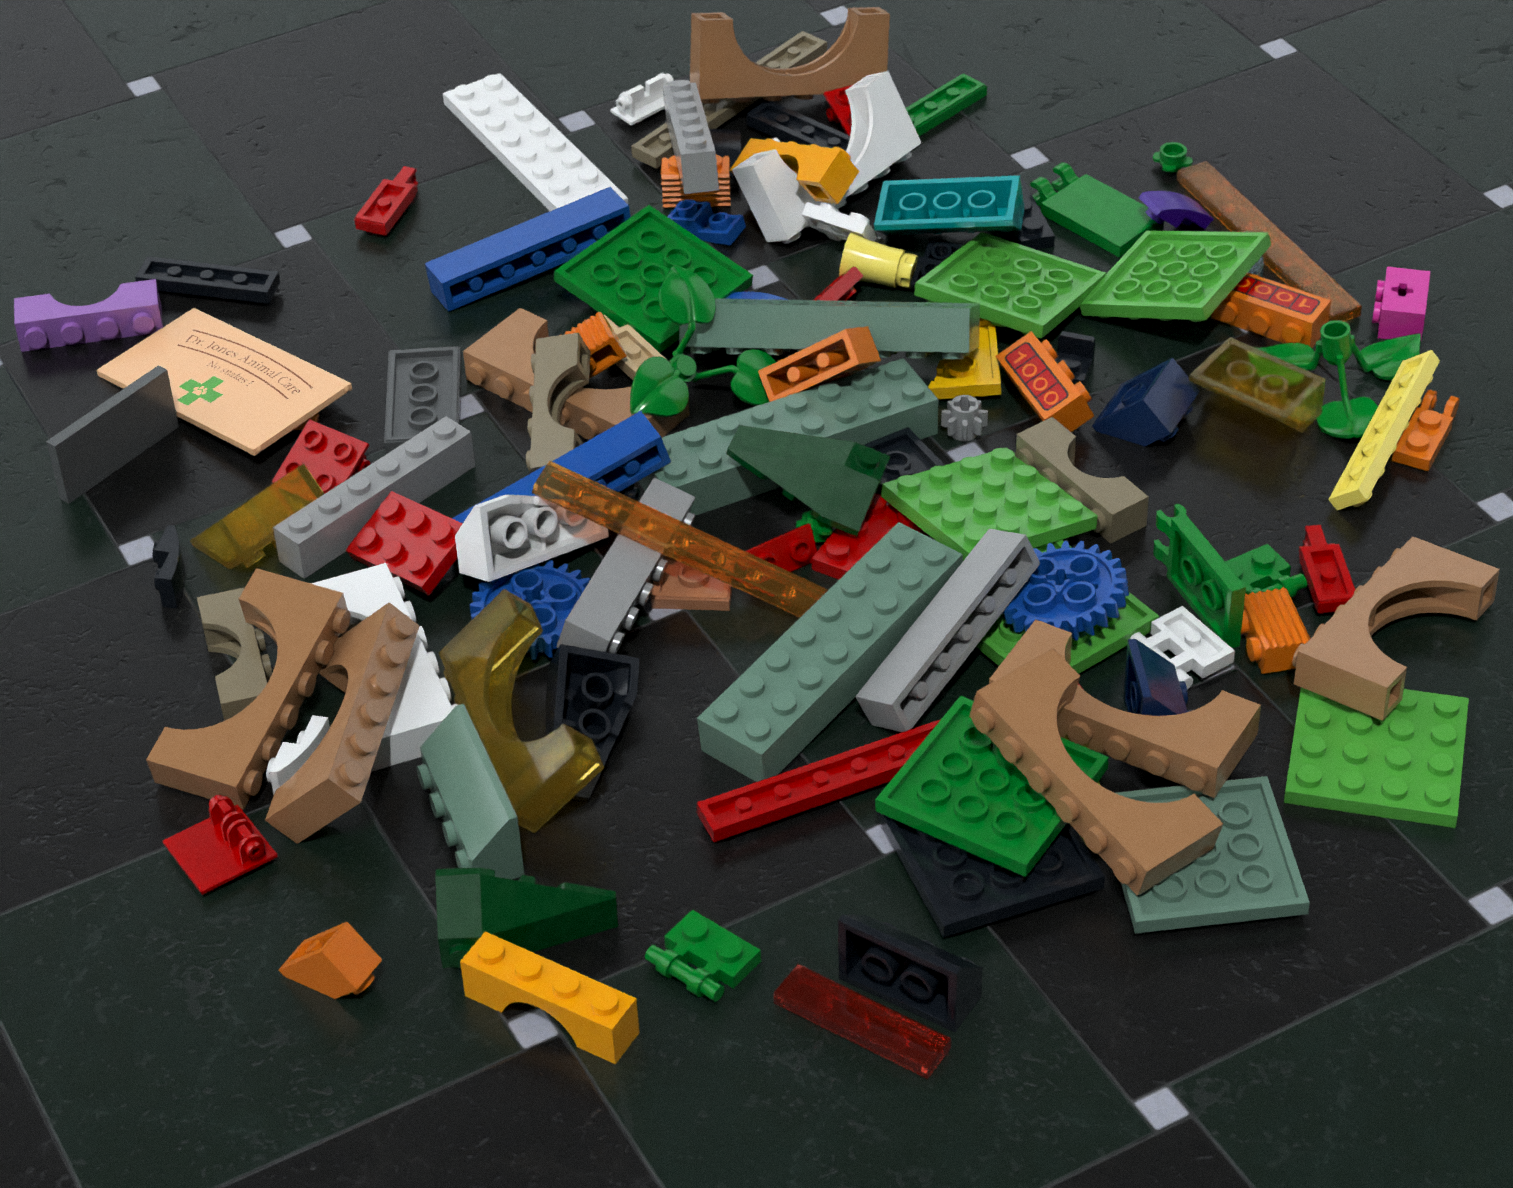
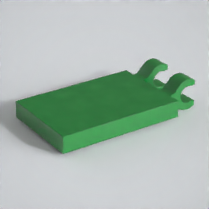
[1030,162,1164,258]
[1153,504,1246,648]

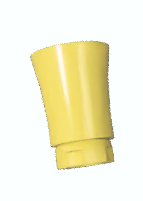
[839,232,918,289]

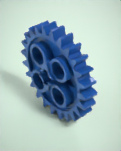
[1002,541,1129,641]
[470,560,591,660]

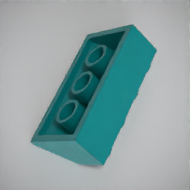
[874,176,1025,235]

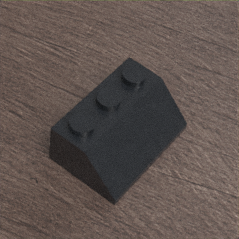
[838,914,983,1032]

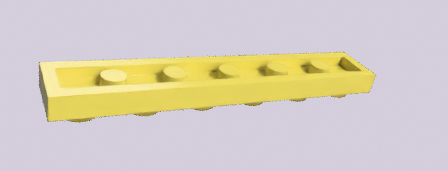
[1328,350,1440,511]

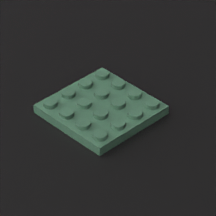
[1116,776,1310,933]

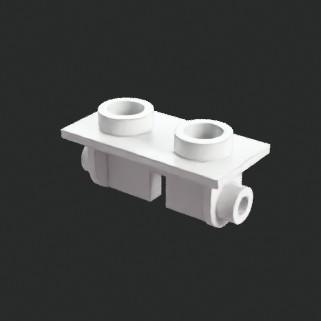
[610,73,674,125]

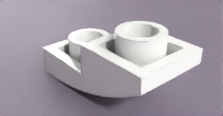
[266,715,330,794]

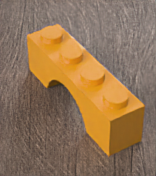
[730,138,859,204]
[460,932,639,1064]

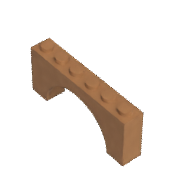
[690,7,890,104]
[463,308,689,440]
[1292,537,1500,721]
[146,568,351,809]
[265,602,419,844]
[989,619,1261,798]
[969,648,1223,896]

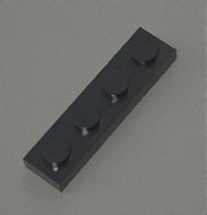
[746,100,850,151]
[135,256,280,303]

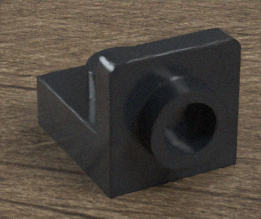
[1055,331,1095,387]

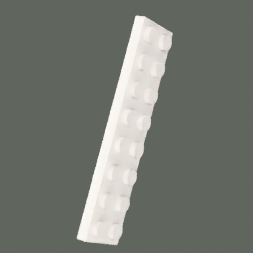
[443,73,629,211]

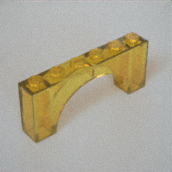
[439,589,604,833]

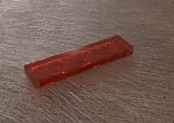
[773,964,951,1079]

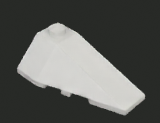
[455,495,609,582]

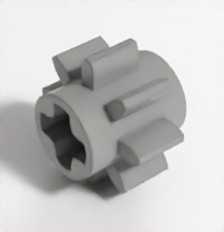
[941,395,988,441]

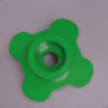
[1153,142,1193,172]
[796,510,833,542]

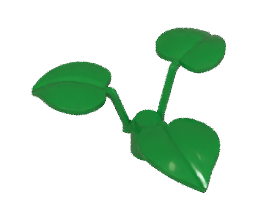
[630,266,776,417]
[1250,320,1421,439]

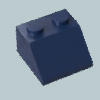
[1092,358,1200,446]
[1123,639,1193,716]

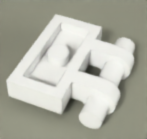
[802,202,884,245]
[1130,606,1235,690]

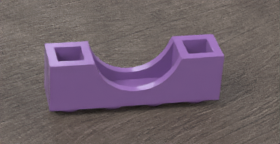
[14,279,163,352]

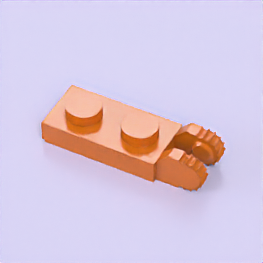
[1392,390,1460,471]

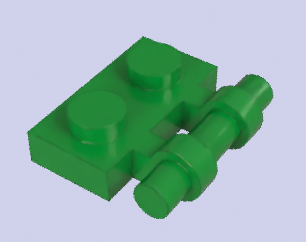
[1225,544,1307,598]
[645,910,761,1002]

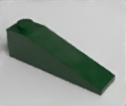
[726,425,891,536]
[435,867,618,968]

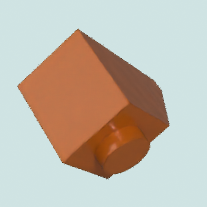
[278,922,382,999]

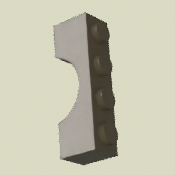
[526,333,590,473]
[1015,417,1149,544]
[197,587,272,721]

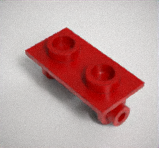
[736,523,817,588]

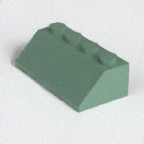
[416,704,524,879]

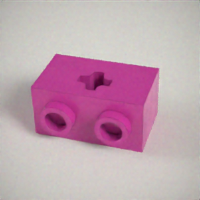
[1372,267,1430,341]

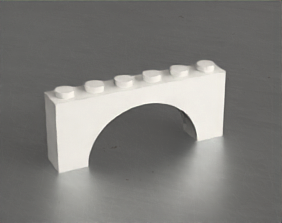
[732,71,922,244]
[311,563,458,772]

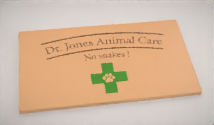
[97,308,352,456]

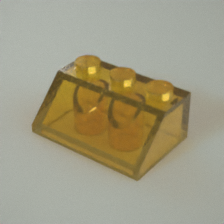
[1189,337,1326,432]
[190,464,324,570]

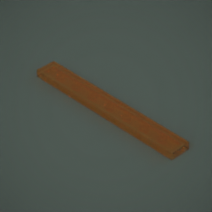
[1177,161,1362,321]
[532,460,828,617]

